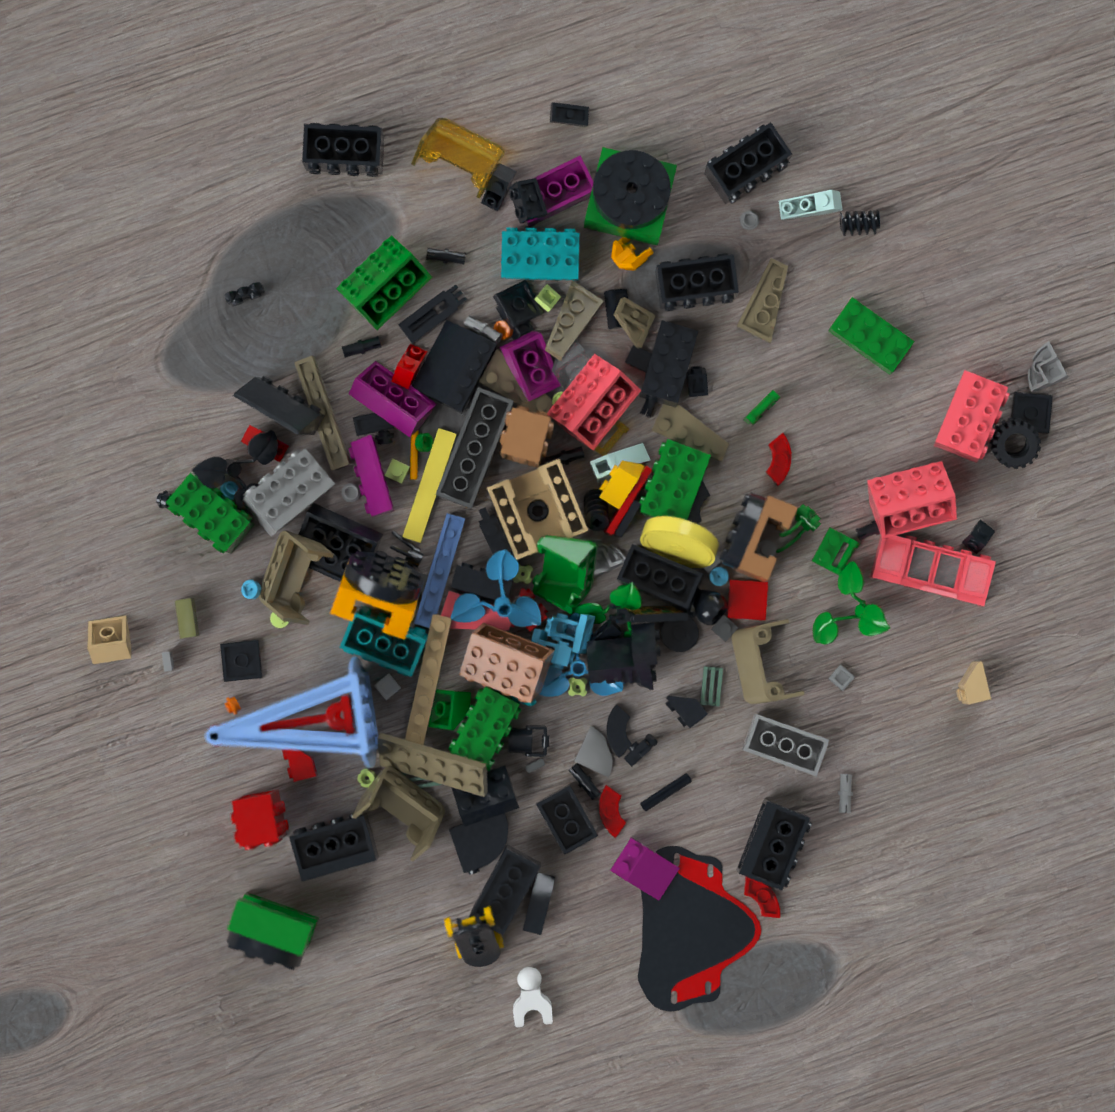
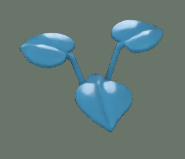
[451,550,541,627]
[539,613,623,697]

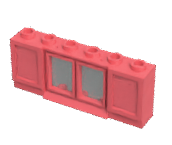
[870,535,996,606]

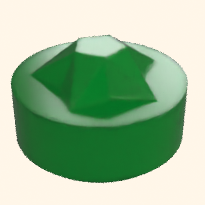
[415,433,433,452]

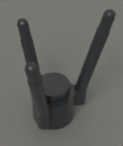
[390,531,424,568]

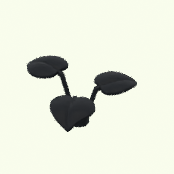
[192,430,278,516]

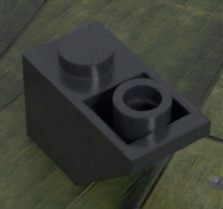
[481,163,517,212]
[665,695,708,728]

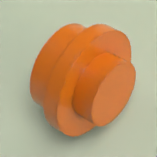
[224,696,241,715]

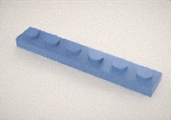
[414,513,465,628]

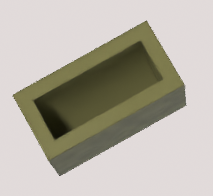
[175,598,199,639]

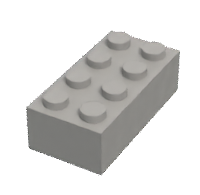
[742,714,829,776]

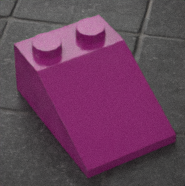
[500,331,562,401]
[610,837,680,900]

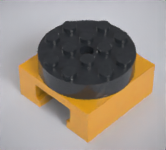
[330,551,424,639]

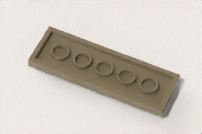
[377,733,488,797]

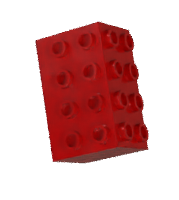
[231,789,289,850]

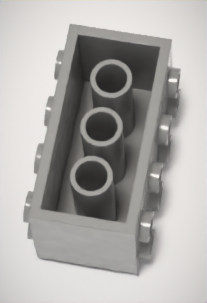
[242,448,335,537]

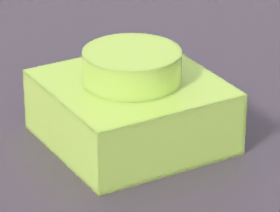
[534,284,561,312]
[385,458,410,484]

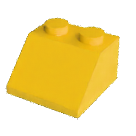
[600,461,644,509]

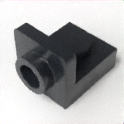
[687,366,708,397]

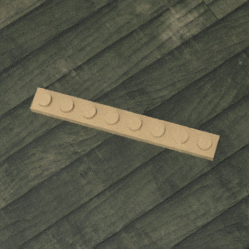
[405,614,452,745]

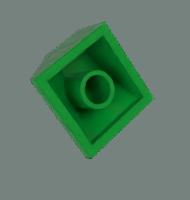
[428,689,471,730]

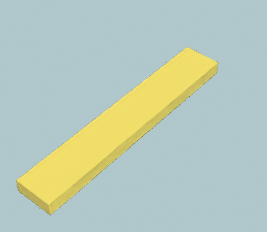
[402,428,457,543]

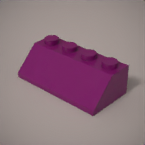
[526,155,594,227]
[349,361,436,437]
[348,435,394,517]

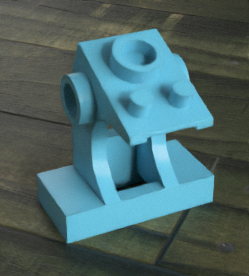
[545,613,595,654]
[531,628,575,669]

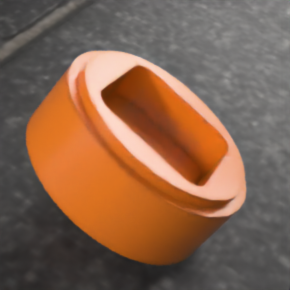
[493,320,513,340]

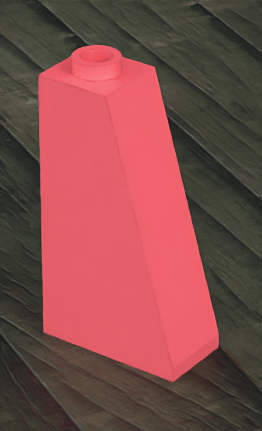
[441,591,515,630]

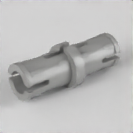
[464,315,503,344]
[838,774,853,813]

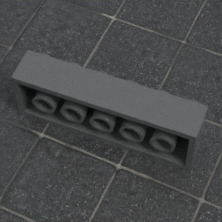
[435,387,514,510]

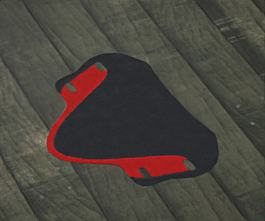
[638,846,761,1012]

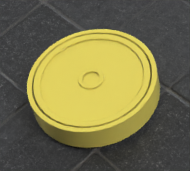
[640,516,719,568]

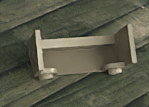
[259,531,334,625]
[731,619,805,704]
[352,767,445,861]

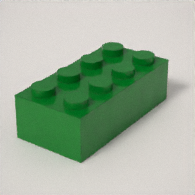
[828,297,915,375]

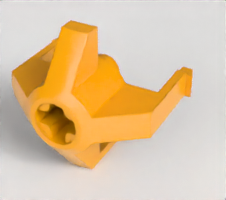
[611,237,654,271]

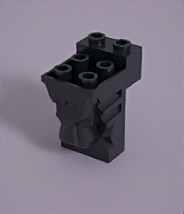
[587,622,661,690]

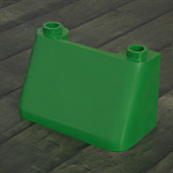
[532,535,598,614]

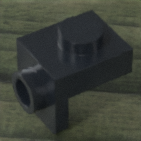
[962,519,995,554]

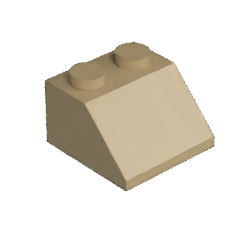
[88,616,131,664]
[956,661,991,705]

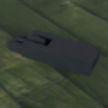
[398,285,467,345]

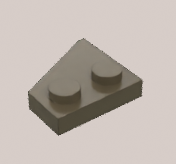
[614,297,656,349]

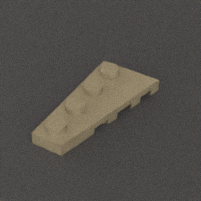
[736,258,788,344]
[545,281,604,361]
[479,349,553,414]
[652,404,729,462]

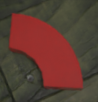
[766,433,792,487]
[599,785,626,838]
[744,877,781,918]

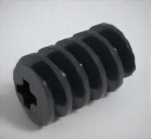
[840,210,880,236]
[584,489,609,531]

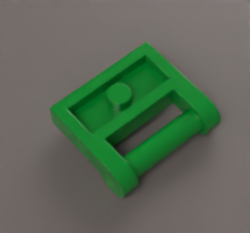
[743,390,780,425]
[811,527,860,576]

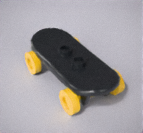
[444,906,504,967]

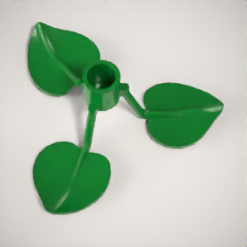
[812,561,890,645]
[574,582,642,638]

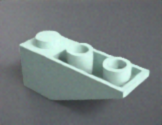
[779,190,843,220]
[590,443,651,483]

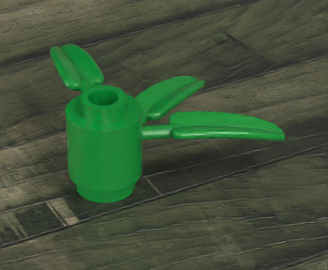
[775,504,821,553]

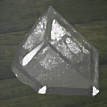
[552,340,590,391]

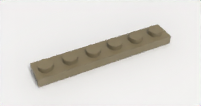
[294,356,351,471]

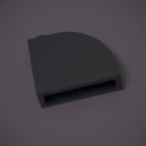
[449,813,509,875]

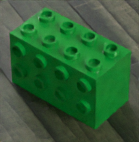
[336,235,433,330]
[639,439,711,520]
[165,473,255,554]
[448,686,521,771]

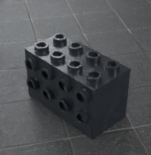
[704,122,792,205]
[302,123,385,177]
[655,253,739,311]

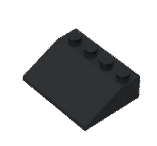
[412,320,497,414]
[233,376,325,435]
[298,503,383,582]

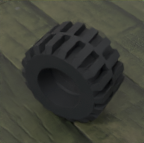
[990,418,1041,469]

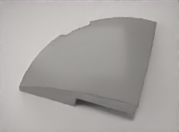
[1028,342,1069,392]
[581,538,626,577]
[574,726,612,777]

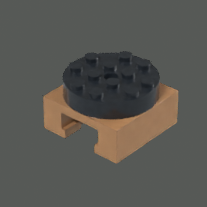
[719,492,798,582]

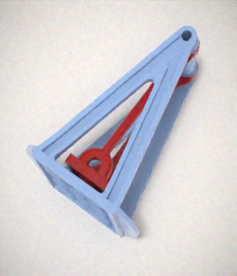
[205,657,378,768]

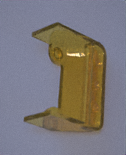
[411,118,505,199]

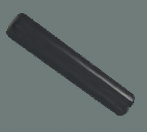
[640,773,692,811]

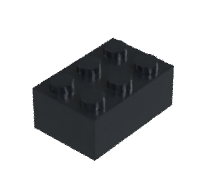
[451,562,513,600]
[451,766,519,827]
[536,784,598,855]

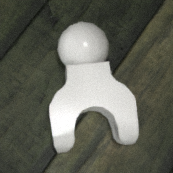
[513,967,553,1027]

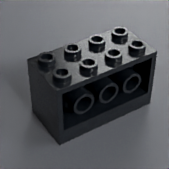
[736,799,812,891]
[289,813,379,882]
[469,844,541,935]

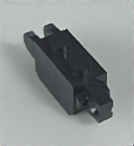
[478,507,513,555]

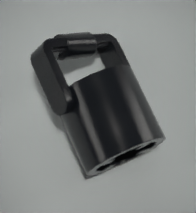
[509,725,550,757]

